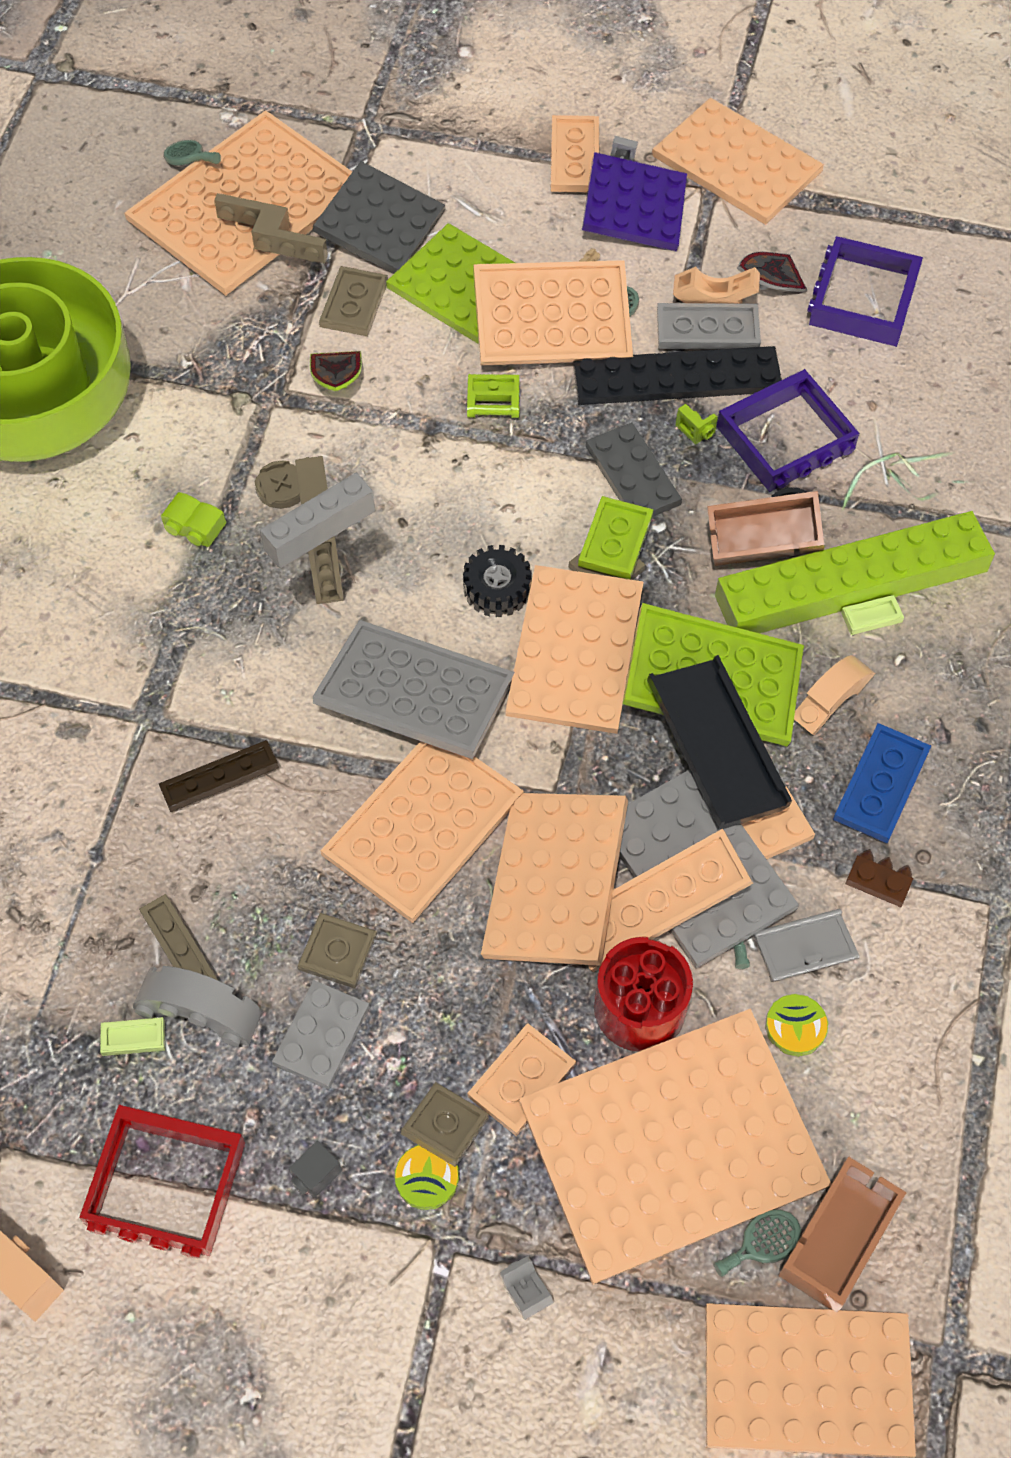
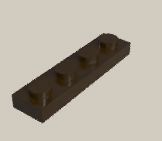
[158,740,279,812]

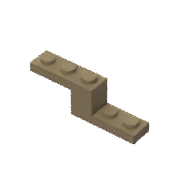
[214,193,328,264]

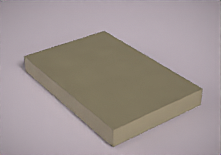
[319,266,388,337]

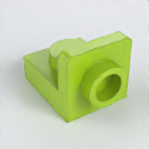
[675,404,718,445]

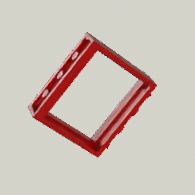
[79,1105,245,1259]

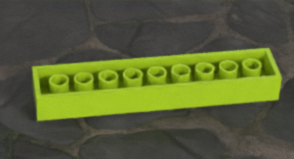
[715,511,995,633]

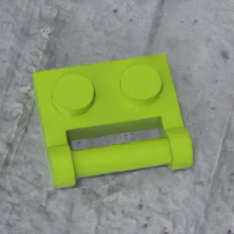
[467,374,519,418]

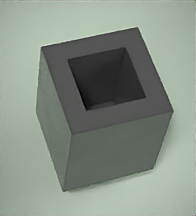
[289,1140,342,1199]

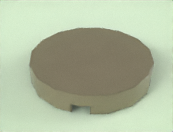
[255,460,301,509]

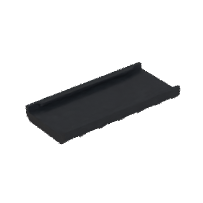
[647,655,792,829]

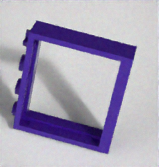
[807,236,923,347]
[716,369,860,492]

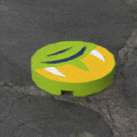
[765,994,828,1057]
[395,1145,459,1210]

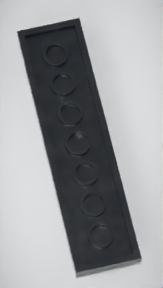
[573,346,782,405]

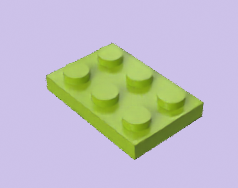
[578,496,654,580]

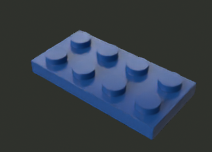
[833,723,931,844]

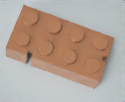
[707,491,825,566]
[778,1156,907,1312]

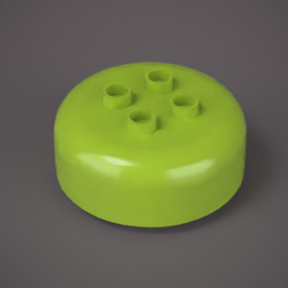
[0,257,131,462]

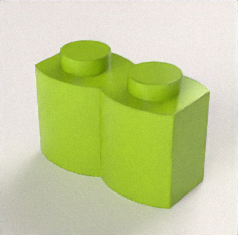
[161,492,226,547]

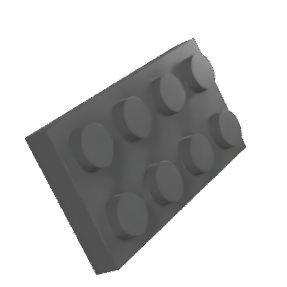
[586,422,682,516]

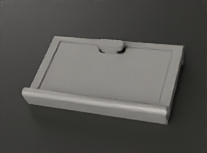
[754,909,859,982]

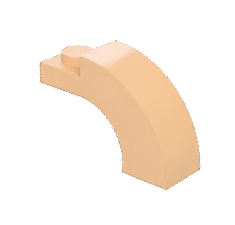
[673,267,760,304]
[794,655,876,735]

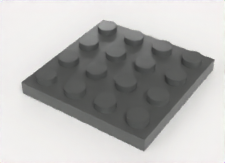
[313,161,445,274]

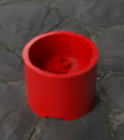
[594,937,693,1052]

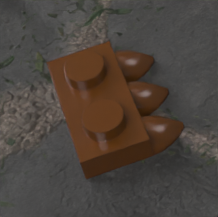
[845,849,913,908]

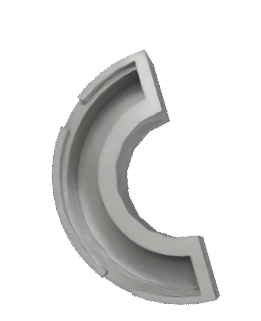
[133,966,262,1046]

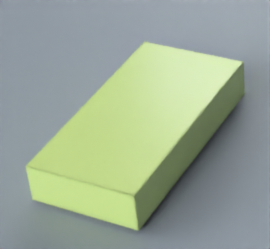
[841,595,904,635]
[100,1017,165,1056]

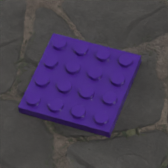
[582,152,687,251]

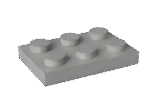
[272,980,370,1090]

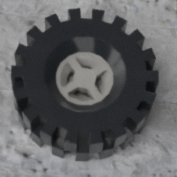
[463,545,532,617]

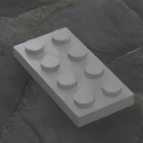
[657,303,761,349]

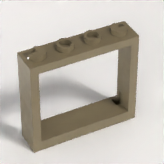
[295,456,344,604]

